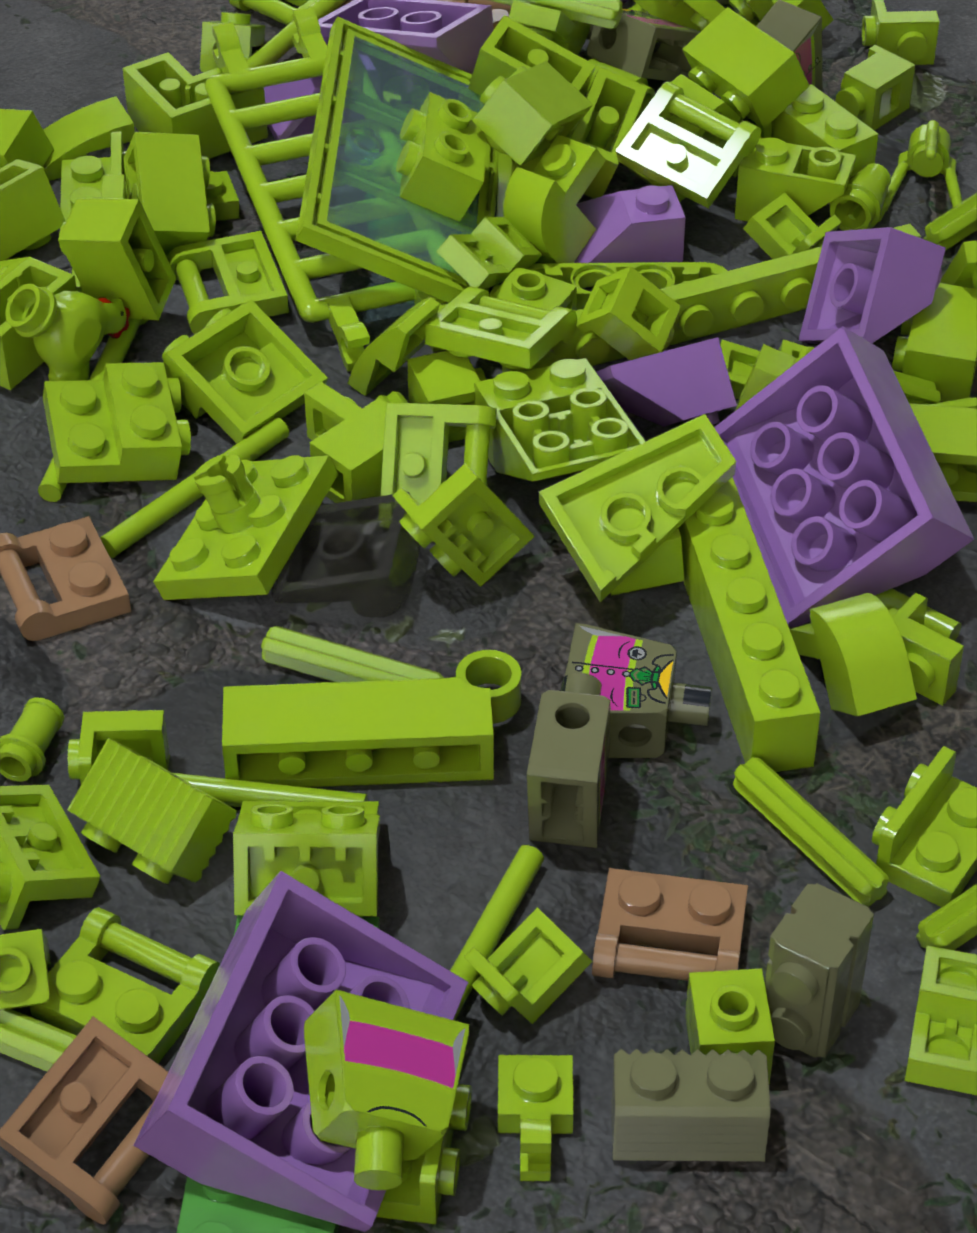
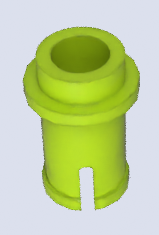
[0,697,65,782]

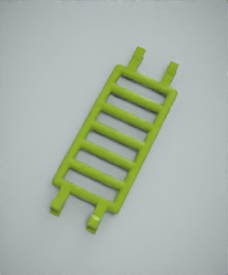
[205,6,458,372]

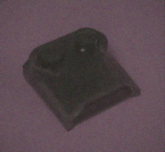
[271,492,421,617]

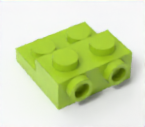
[162,299,328,444]
[43,362,191,483]

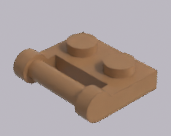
[0,516,131,641]
[592,868,748,981]
[0,1016,168,1225]

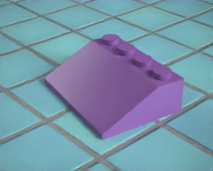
[714,326,974,628]
[133,871,468,1232]

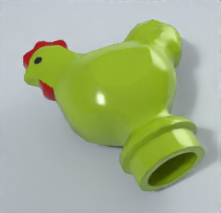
[5,284,130,381]

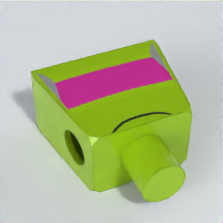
[304,990,469,1190]

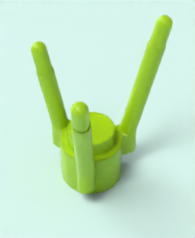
[878,120,962,222]

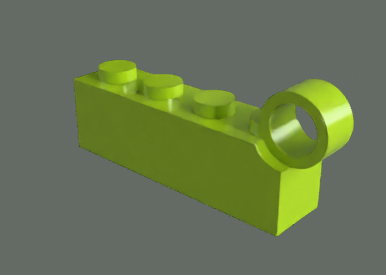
[222,650,521,787]

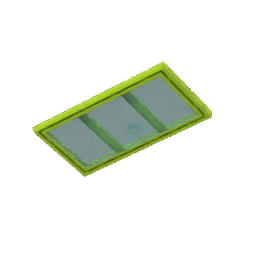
[296,16,498,303]

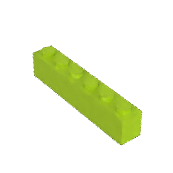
[678,477,821,772]

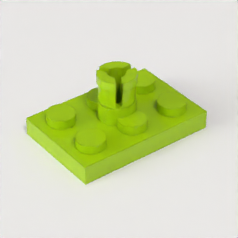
[153,454,338,600]

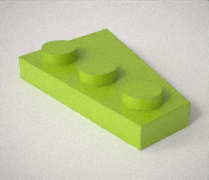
[539,414,737,602]

